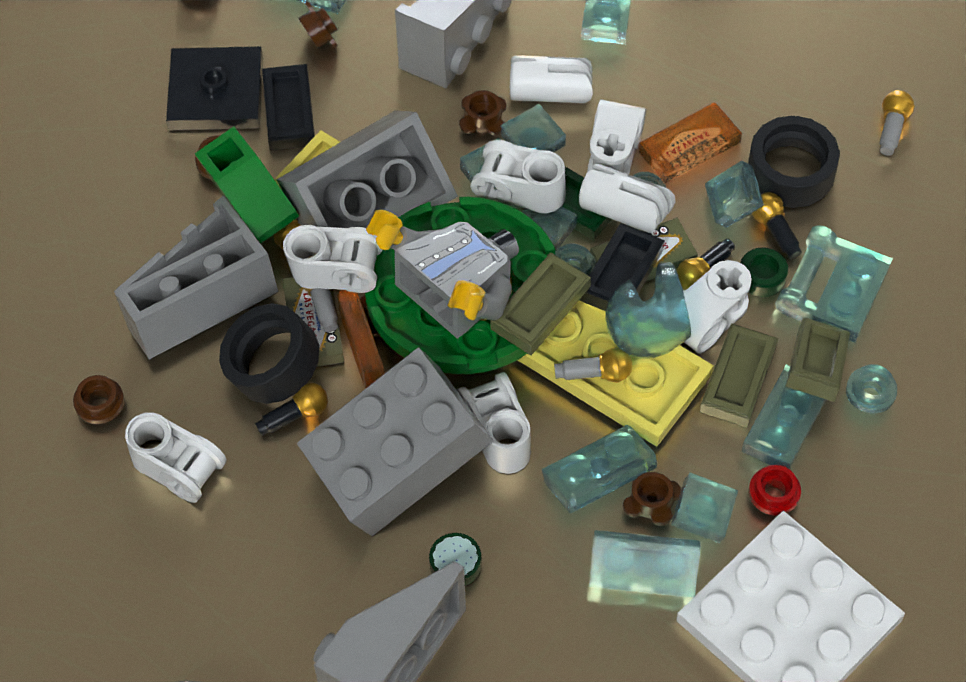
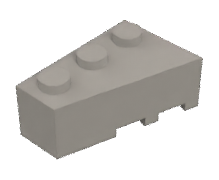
[395,0,512,88]
[114,195,279,359]

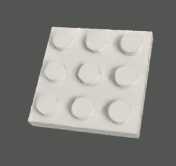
[676,510,905,682]

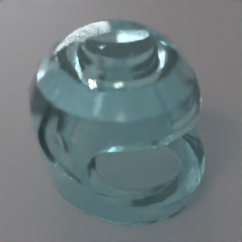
[605,262,691,359]

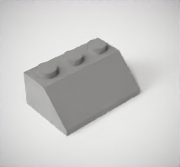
[277,110,458,243]

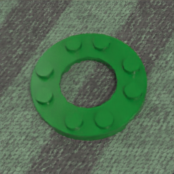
[365,197,556,374]

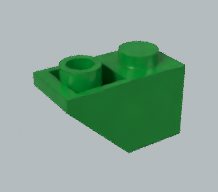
[195,126,299,244]

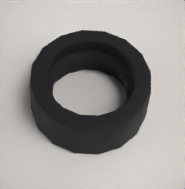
[747,115,840,208]
[219,303,320,404]

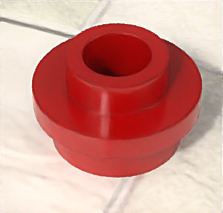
[749,465,801,516]

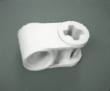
[588,99,646,175]
[470,140,566,213]
[283,225,383,293]
[661,260,752,354]
[456,372,531,474]
[125,412,227,503]

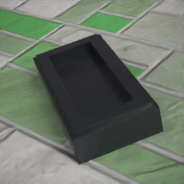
[262,64,315,151]
[579,223,665,319]

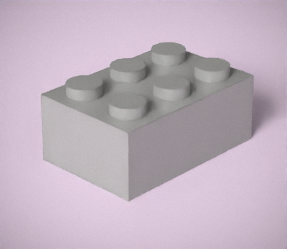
[297,347,493,536]

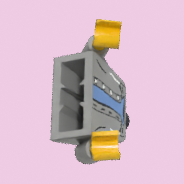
[366,209,519,338]

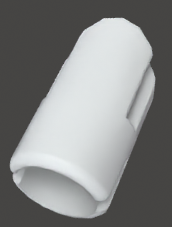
[510,55,593,103]
[579,164,676,233]

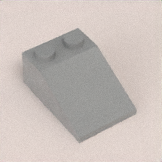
[314,562,466,682]

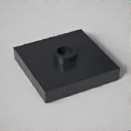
[166,46,263,130]

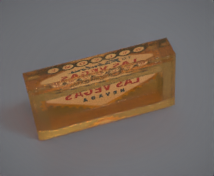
[639,102,742,184]
[337,290,384,389]

